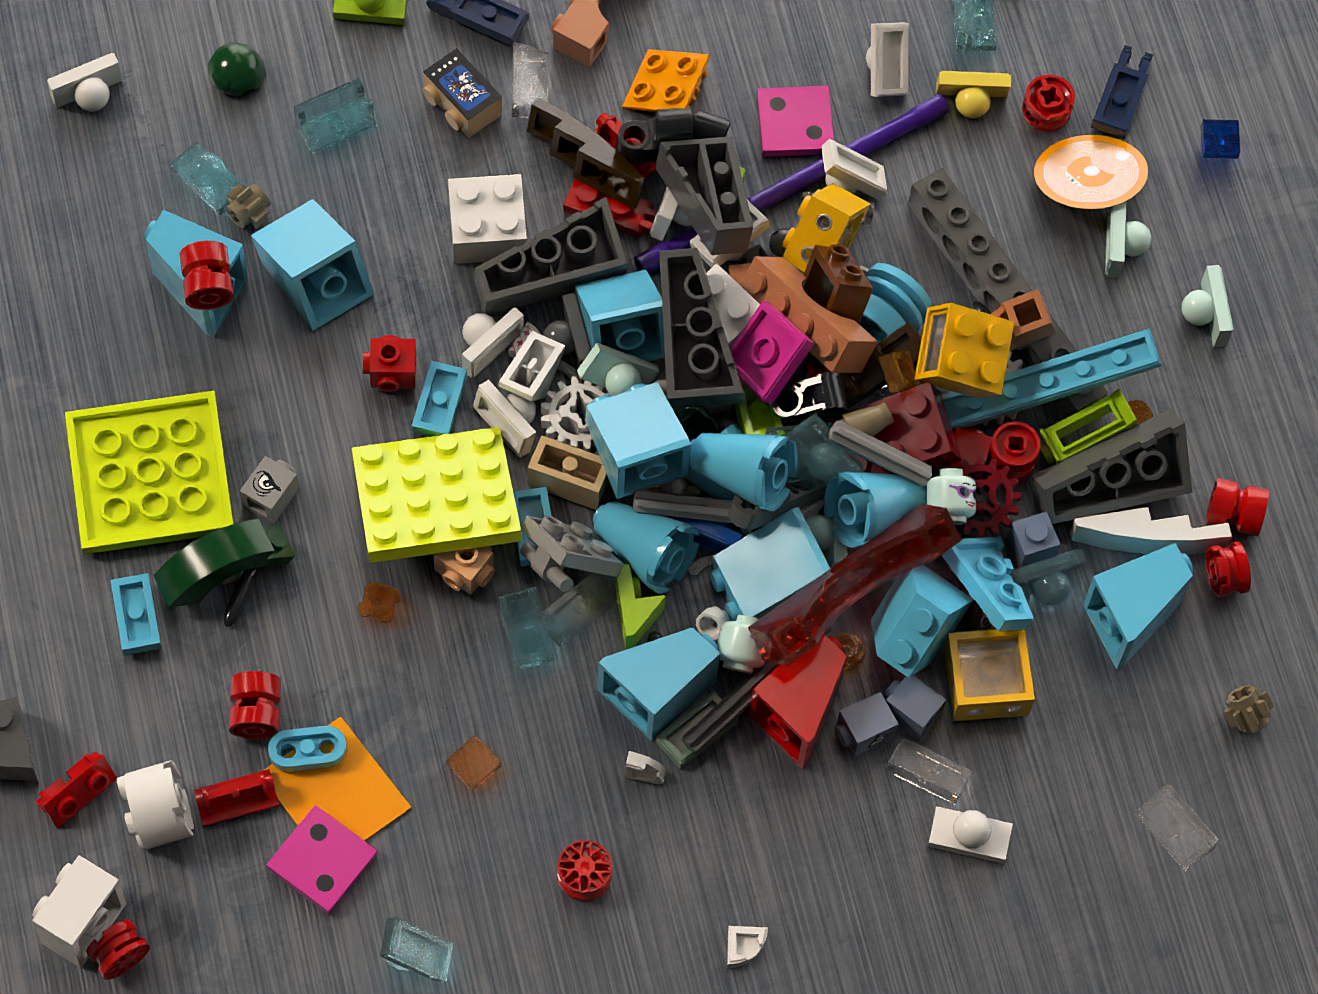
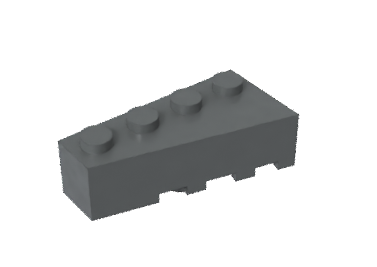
[474,197,628,315]
[659,248,748,408]
[1031,409,1193,524]

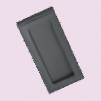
[543,293,592,368]

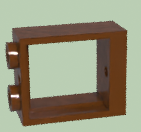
[803,244,873,361]

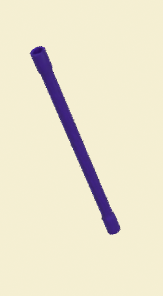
[634,94,949,274]

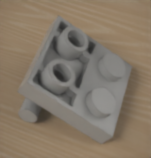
[520,516,624,592]

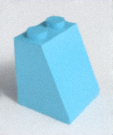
[251,199,374,331]
[144,210,248,338]
[574,270,665,361]
[586,382,691,499]
[709,507,832,624]
[1083,543,1193,670]
[871,557,974,678]
[597,627,720,741]

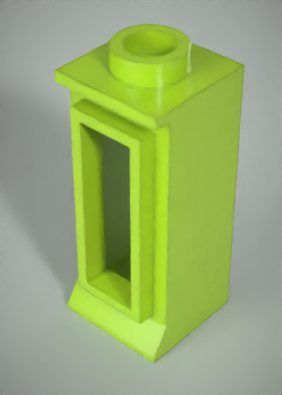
[1040,388,1138,465]

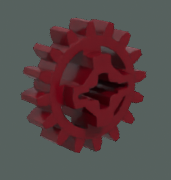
[950,456,1021,538]

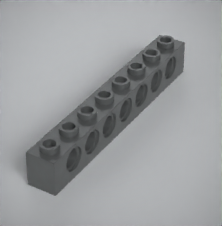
[908,168,1108,419]

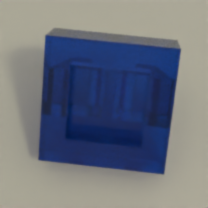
[1200,119,1240,159]

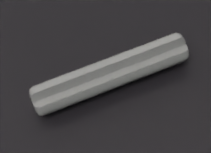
[829,421,932,486]
[633,490,732,523]

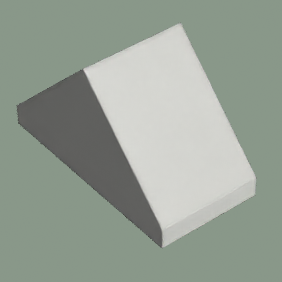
[498,331,565,401]

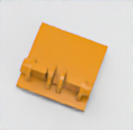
[622,49,710,112]

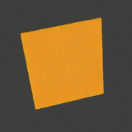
[264,717,412,841]

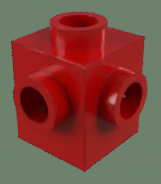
[363,335,417,392]

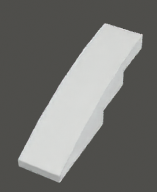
[1070,507,1232,555]

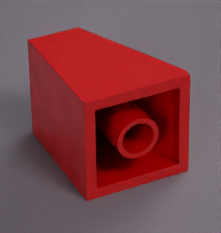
[749,630,847,769]

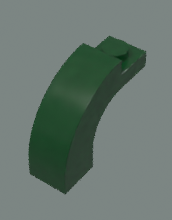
[153,519,295,607]

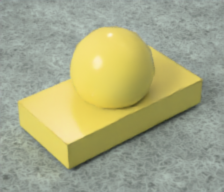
[936,71,1011,119]

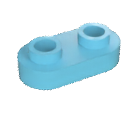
[268,726,347,772]

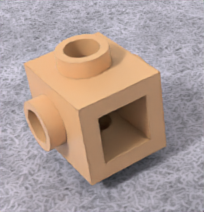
[434,546,495,595]

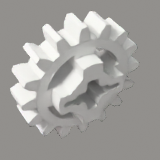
[541,376,612,452]

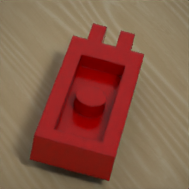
[563,179,657,237]

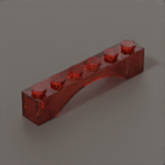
[748,504,962,666]

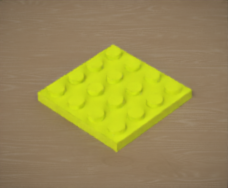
[65,391,234,555]
[351,427,522,563]

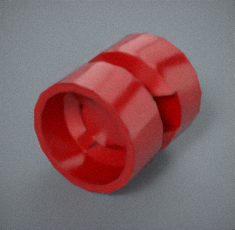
[179,240,234,310]
[986,421,1041,486]
[1206,478,1269,537]
[229,671,281,739]

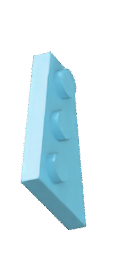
[939,536,1033,632]

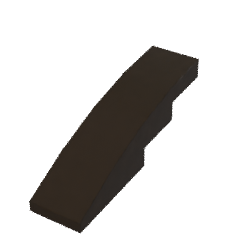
[527,97,644,210]
[789,322,932,436]

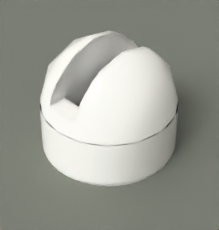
[696,606,730,640]

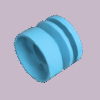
[859,263,933,343]

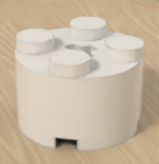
[117,760,194,849]

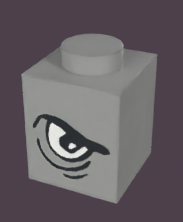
[240,456,299,524]

